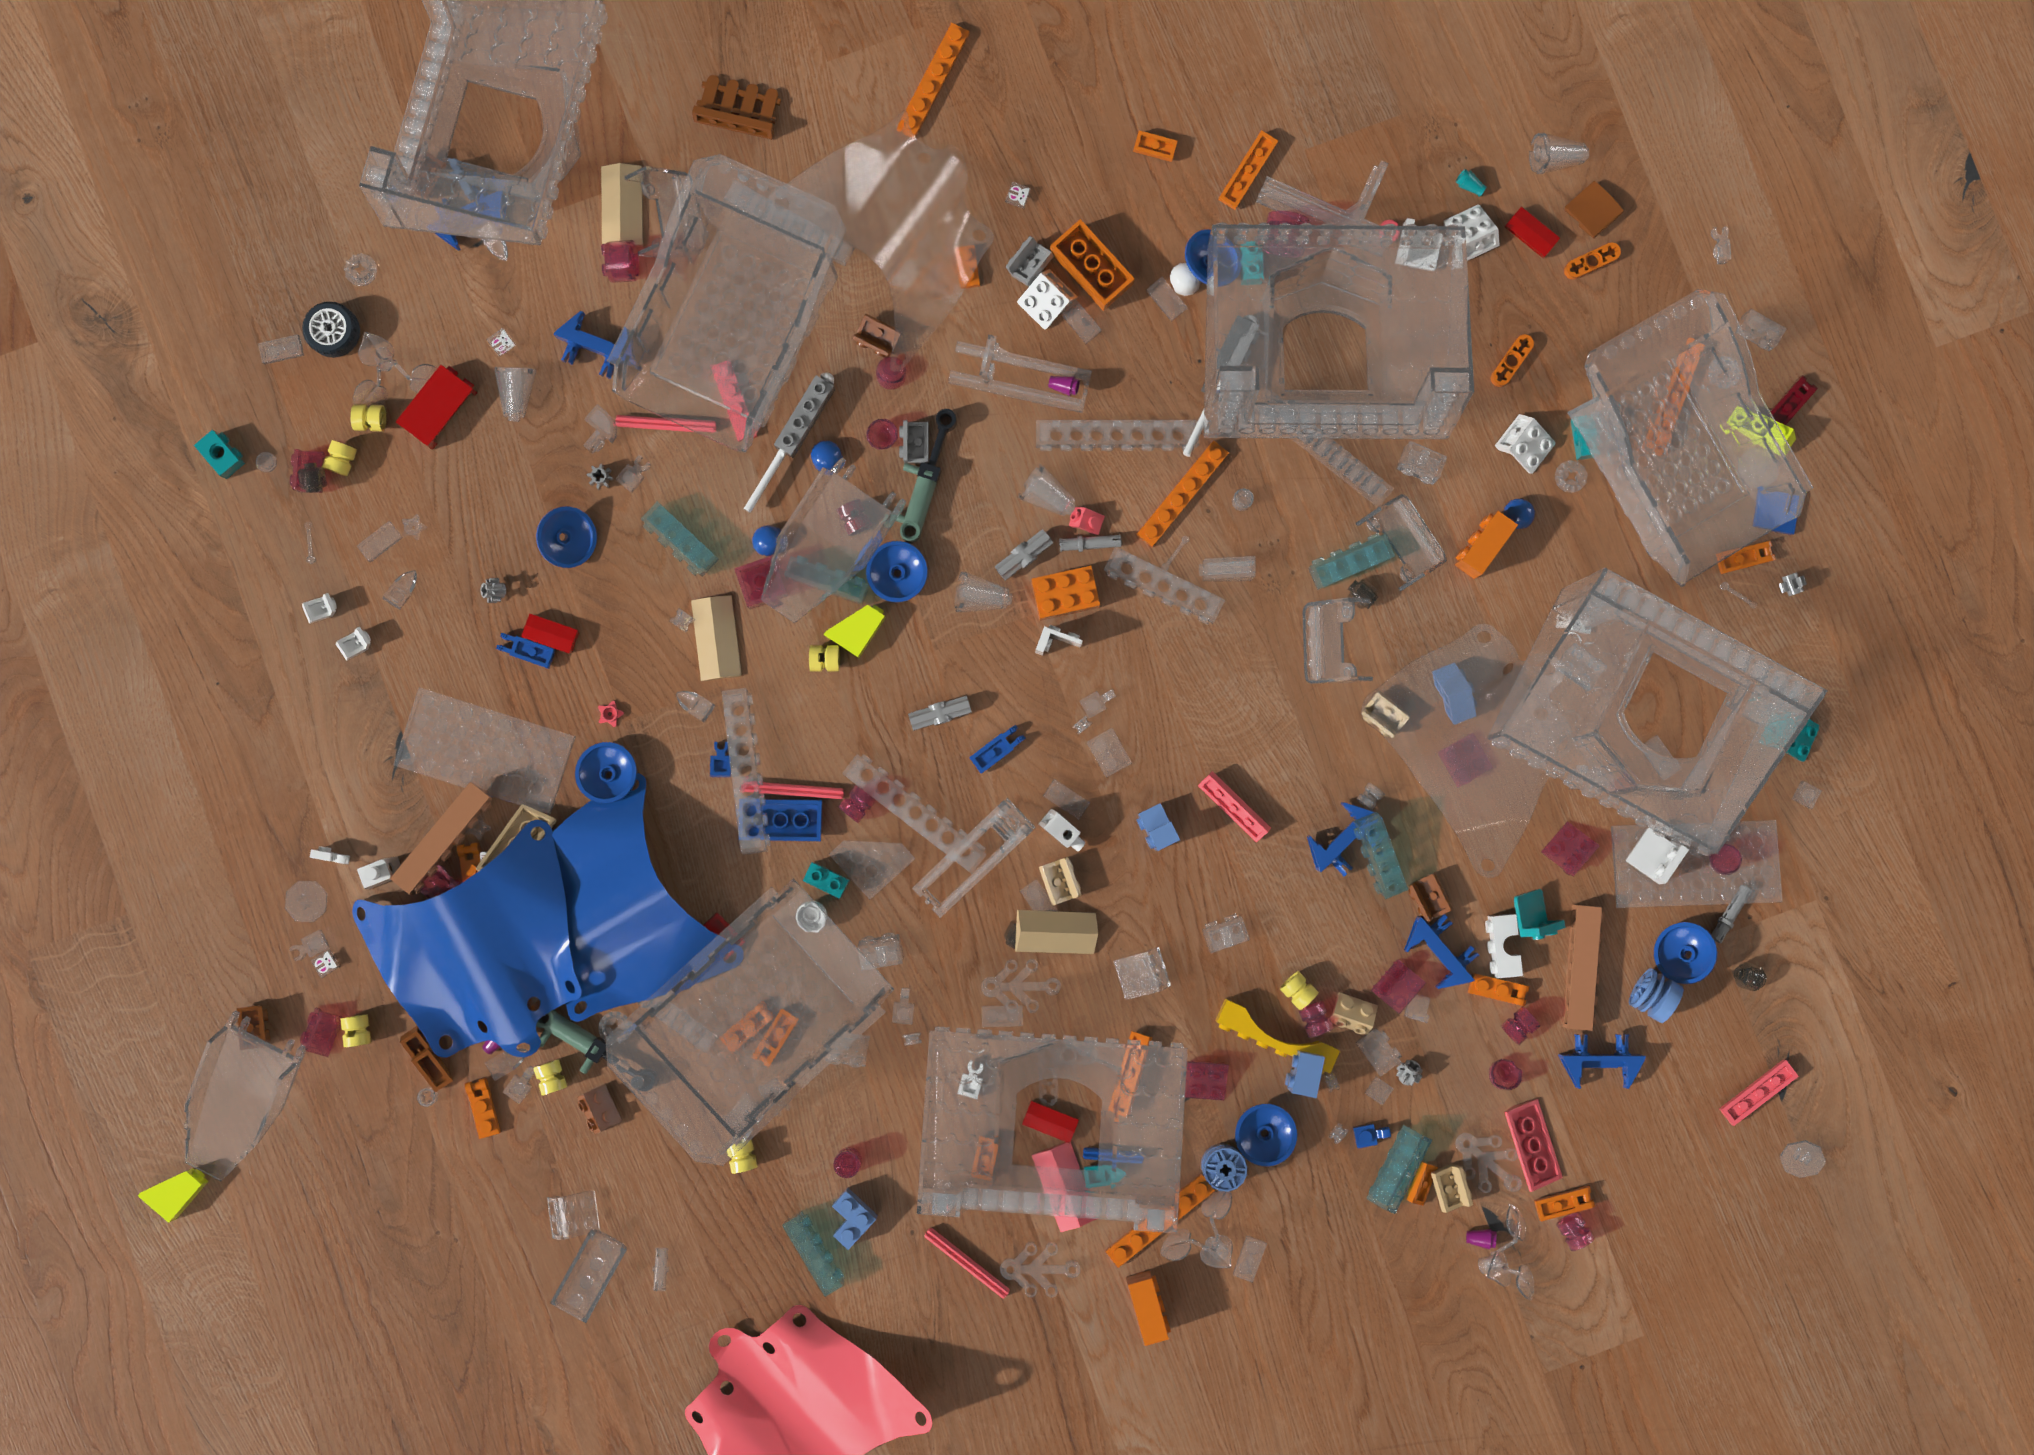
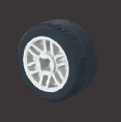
[302,301,360,358]

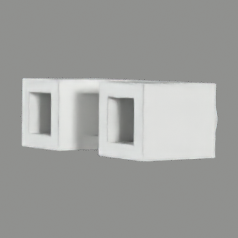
[1485,914,1523,978]

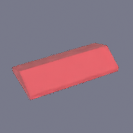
[1505,1099,1563,1192]
[1032,1142,1099,1232]

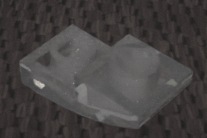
[1043,779,1090,820]

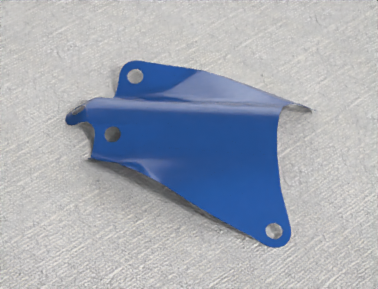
[552,773,744,1022]
[352,820,582,1057]

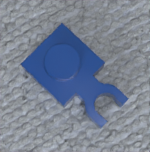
[710,742,732,777]

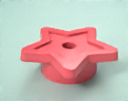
[598,701,624,727]

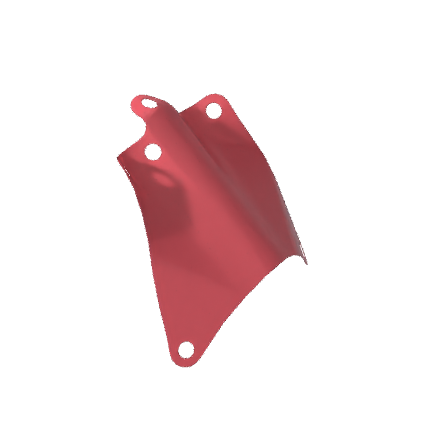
[685,1305,932,1455]

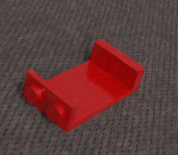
[396,365,477,450]

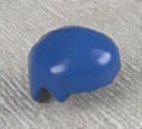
[811,440,843,474]
[1503,498,1535,529]
[752,525,785,556]

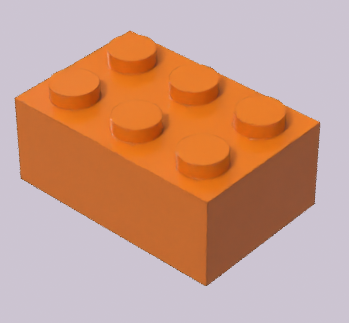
[1454,511,1518,579]
[1031,566,1100,621]
[1126,1270,1171,1346]

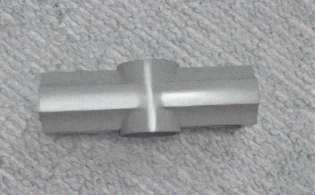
[995,529,1053,581]
[908,696,972,731]

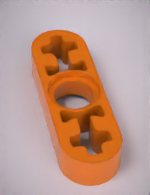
[1564,242,1621,280]
[1491,334,1534,387]

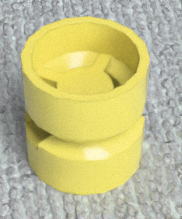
[351,404,386,432]
[322,440,357,476]
[809,645,840,672]
[1280,971,1319,1010]
[340,1014,371,1047]
[533,1059,568,1095]
[725,1138,758,1173]

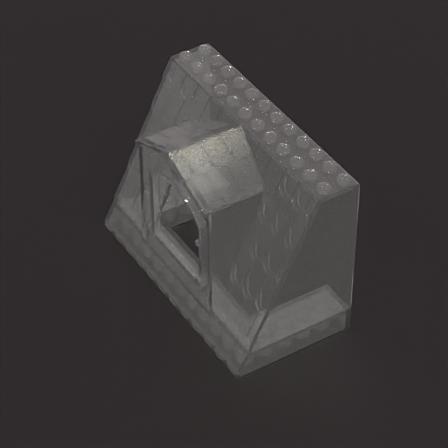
[359,0,607,245]
[1204,222,1474,439]
[1487,568,1828,857]
[917,1026,1188,1233]

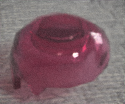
[876,356,906,389]
[866,419,898,450]
[1709,844,1742,875]
[1489,1059,1522,1091]

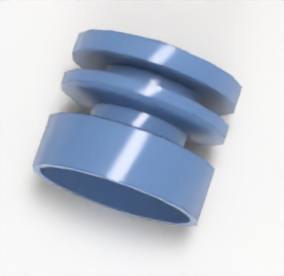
[1629,968,1684,1023]
[1201,1143,1247,1192]

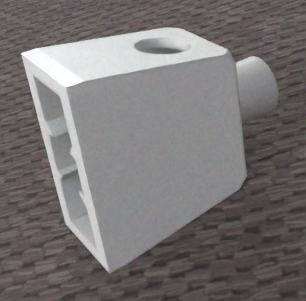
[1039,809,1085,852]
[357,856,401,890]

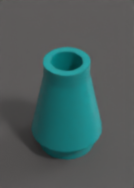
[1455,169,1487,197]

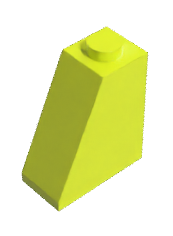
[824,605,886,658]
[138,1168,209,1223]

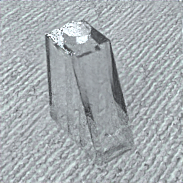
[1199,556,1256,581]

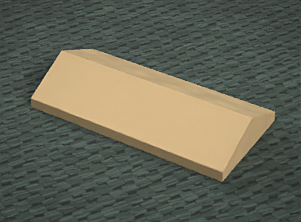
[601,163,643,247]
[691,595,742,681]
[476,804,557,872]
[1015,910,1098,954]

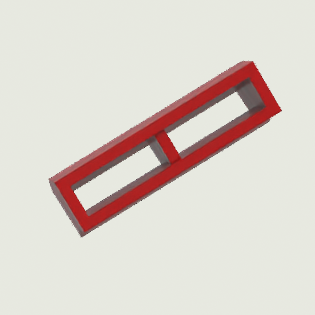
[1505,207,1560,258]
[521,614,579,654]
[1022,1101,1079,1144]

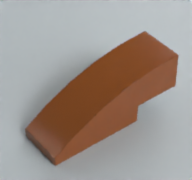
[400,1026,453,1092]

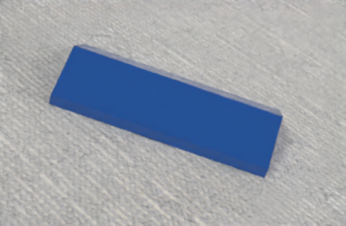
[738,799,822,842]

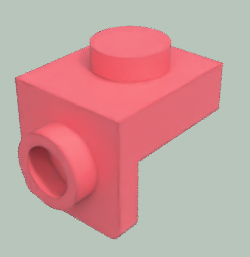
[1069,507,1105,535]

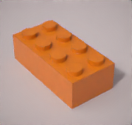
[1050,219,1135,311]

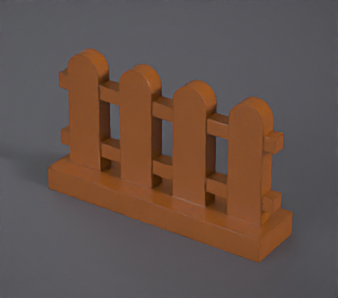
[692,75,781,140]

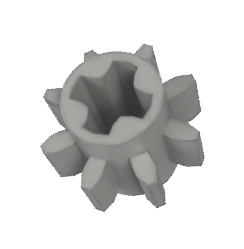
[587,464,614,490]
[1779,572,1807,596]
[480,578,506,603]
[1396,1060,1423,1086]

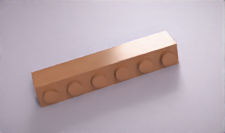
[390,782,493,895]
[1563,905,1604,1031]

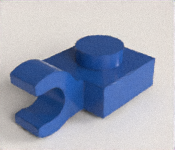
[1353,1123,1391,1148]

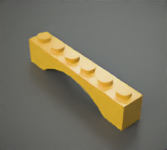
[1215,999,1340,1074]

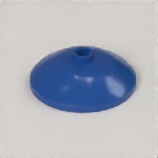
[1185,229,1242,287]
[536,506,597,568]
[866,541,928,602]
[575,742,637,804]
[1654,922,1718,984]
[1235,1103,1297,1166]

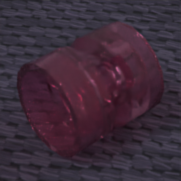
[838,785,876,823]
[1298,1001,1334,1038]
[1501,1006,1541,1045]
[833,1147,862,1178]
[1556,1212,1594,1251]

